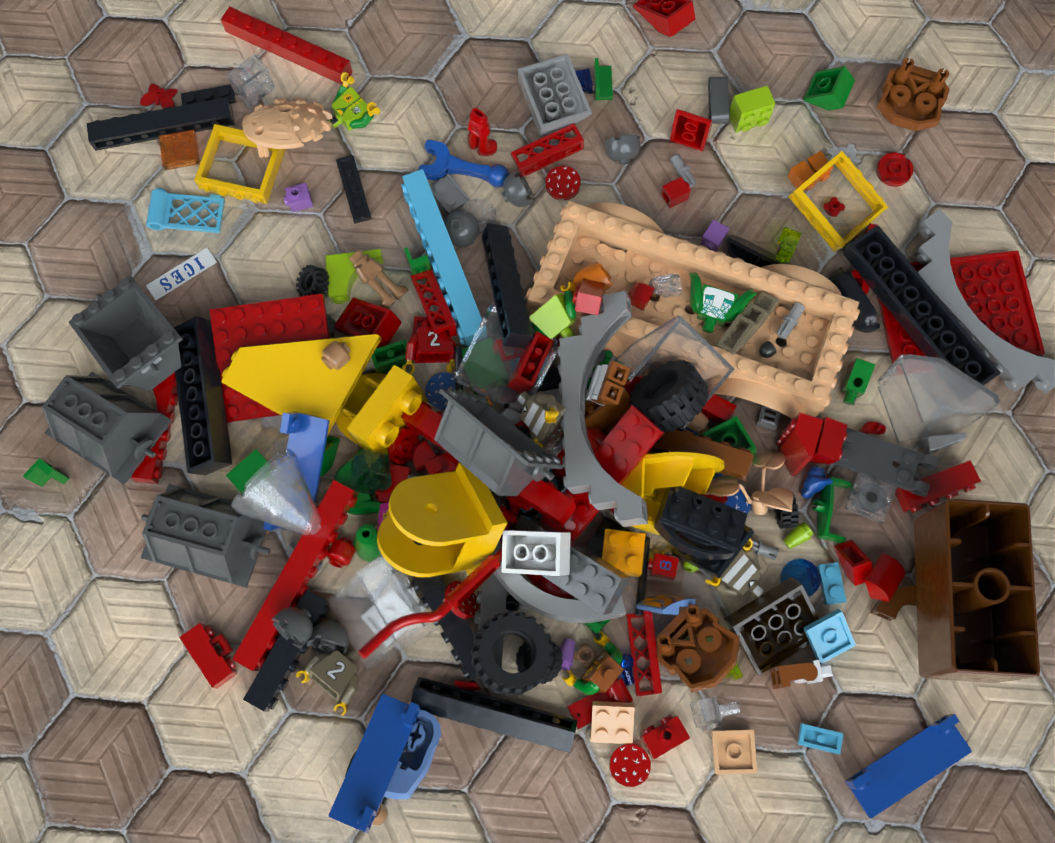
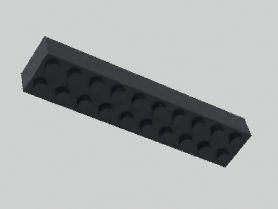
[843,225,1001,401]

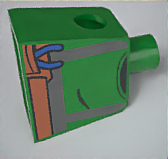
[841,358,876,405]

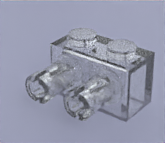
[690,697,740,731]

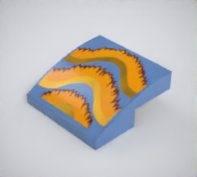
[636,594,696,615]

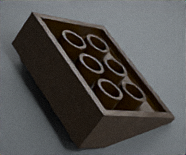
[724,577,819,676]

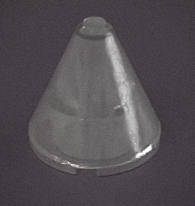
[231,449,321,536]

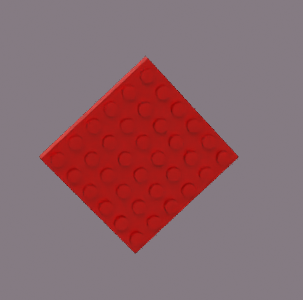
[210,294,330,423]

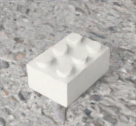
[502,530,570,576]

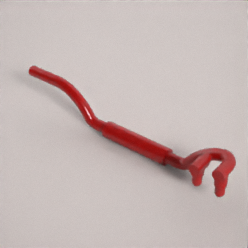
[358,496,531,659]

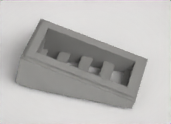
[756,405,780,431]
[921,433,967,455]

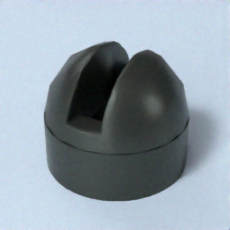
[759,341,777,358]

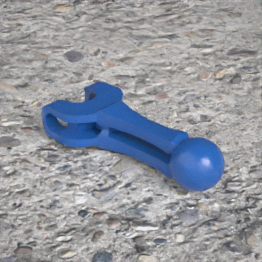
[417,140,509,188]

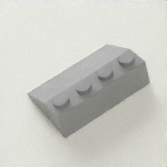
[518,54,592,138]

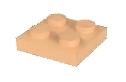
[591,701,635,744]
[711,730,757,774]

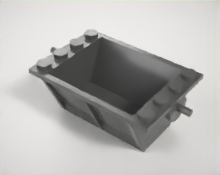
[69,275,183,391]
[42,372,172,485]
[434,387,563,496]
[141,484,270,588]

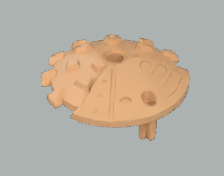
[242,98,332,158]

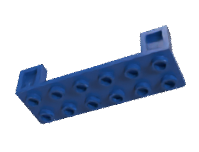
[263,412,330,534]
[328,694,421,834]
[845,714,972,818]

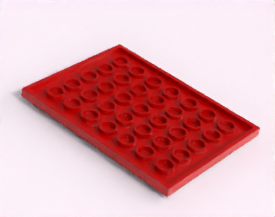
[877,250,1045,373]

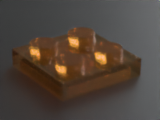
[159,130,200,170]

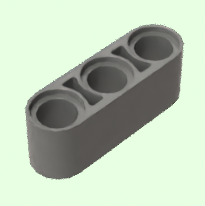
[708,77,729,124]

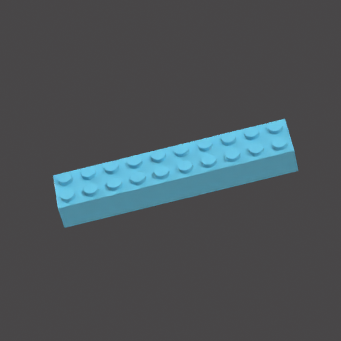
[401,169,487,348]

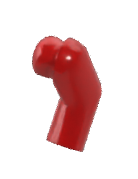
[858,421,886,435]

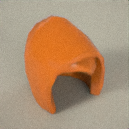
[572,262,613,291]

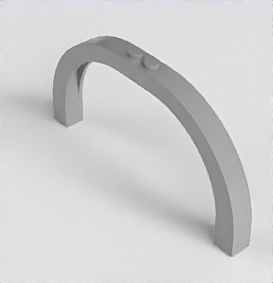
[492,389,626,623]

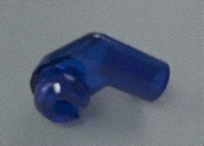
[621,654,635,686]

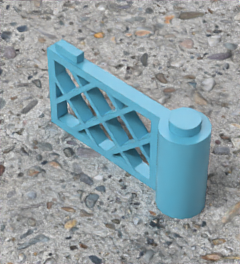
[146,188,225,233]

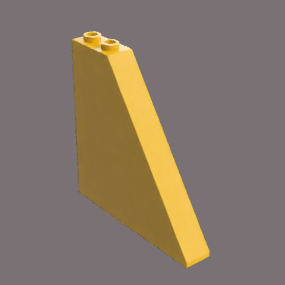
[221,334,382,437]

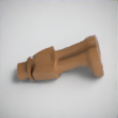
[349,249,409,309]

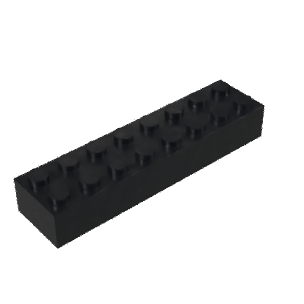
[174,316,232,476]

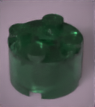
[350,449,392,494]

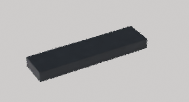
[336,155,372,224]

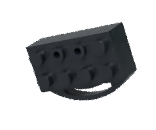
[654,486,747,560]

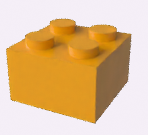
[601,529,645,577]

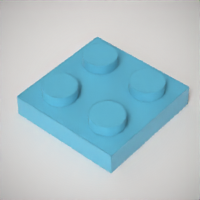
[803,609,856,664]

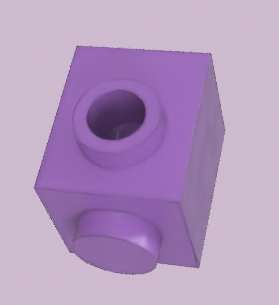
[283,183,313,212]
[700,220,729,252]

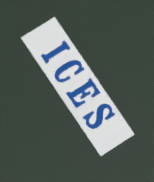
[146,248,217,300]

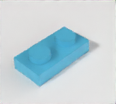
[817,562,847,605]
[797,724,843,755]

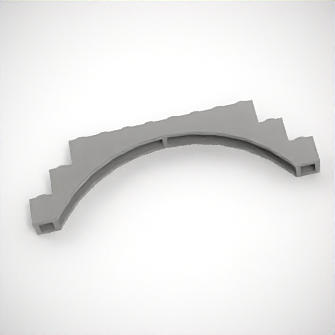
[914,209,1055,394]
[557,291,648,527]

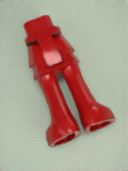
[467,108,498,157]

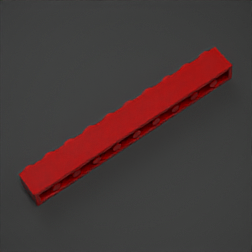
[401,401,576,527]
[232,480,358,671]

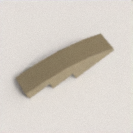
[717,291,779,355]

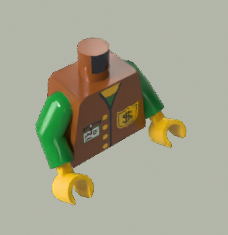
[562,631,623,695]

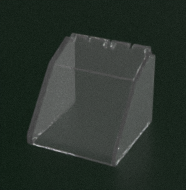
[454,303,559,414]
[614,315,734,430]
[878,354,1001,443]
[329,555,438,671]

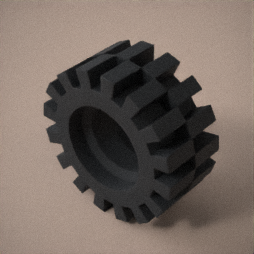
[296,265,330,296]
[774,492,799,529]

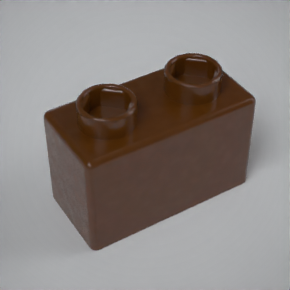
[914,499,1040,683]

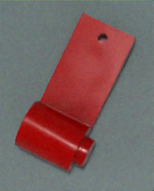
[567,677,634,729]

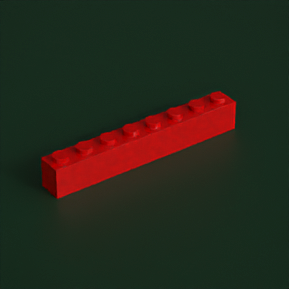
[220,6,353,84]

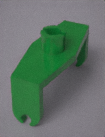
[812,477,852,543]

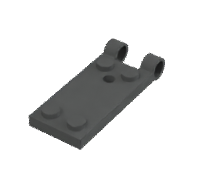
[832,427,940,497]

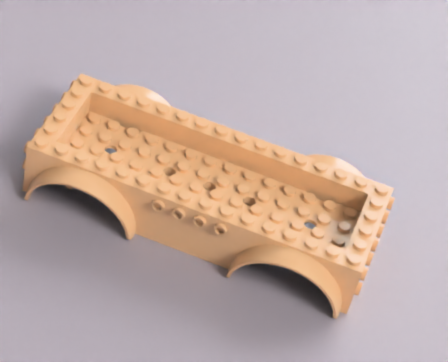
[526,201,860,419]

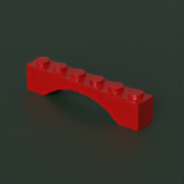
[131,372,178,484]

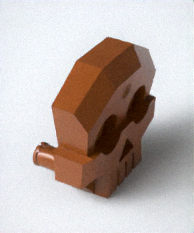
[876,58,950,131]
[656,604,740,693]

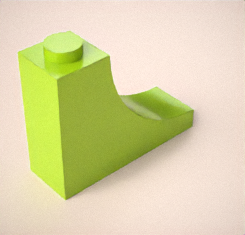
[325,249,384,304]

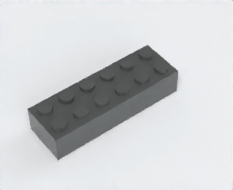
[514,515,630,615]

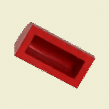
[865,553,906,602]

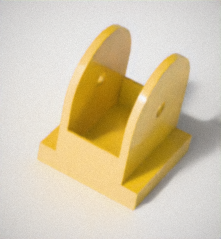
[377,462,507,577]

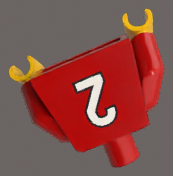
[402,320,456,374]

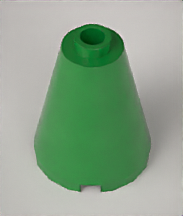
[353,523,384,562]

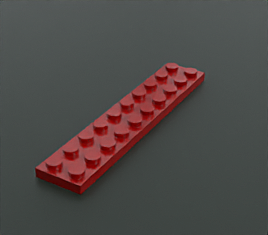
[526,405,664,585]

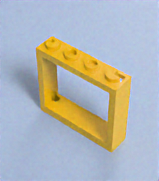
[194,124,286,204]
[788,151,888,252]

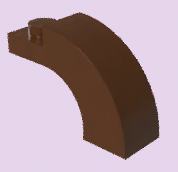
[871,586,916,621]

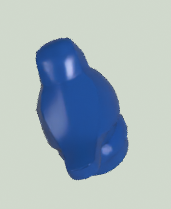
[799,467,833,499]

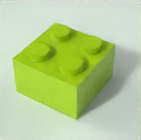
[729,85,776,133]

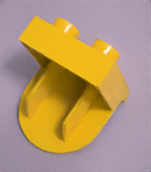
[336,365,429,463]
[621,452,725,536]

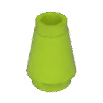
[783,522,813,549]

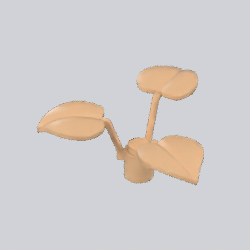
[704,452,793,515]

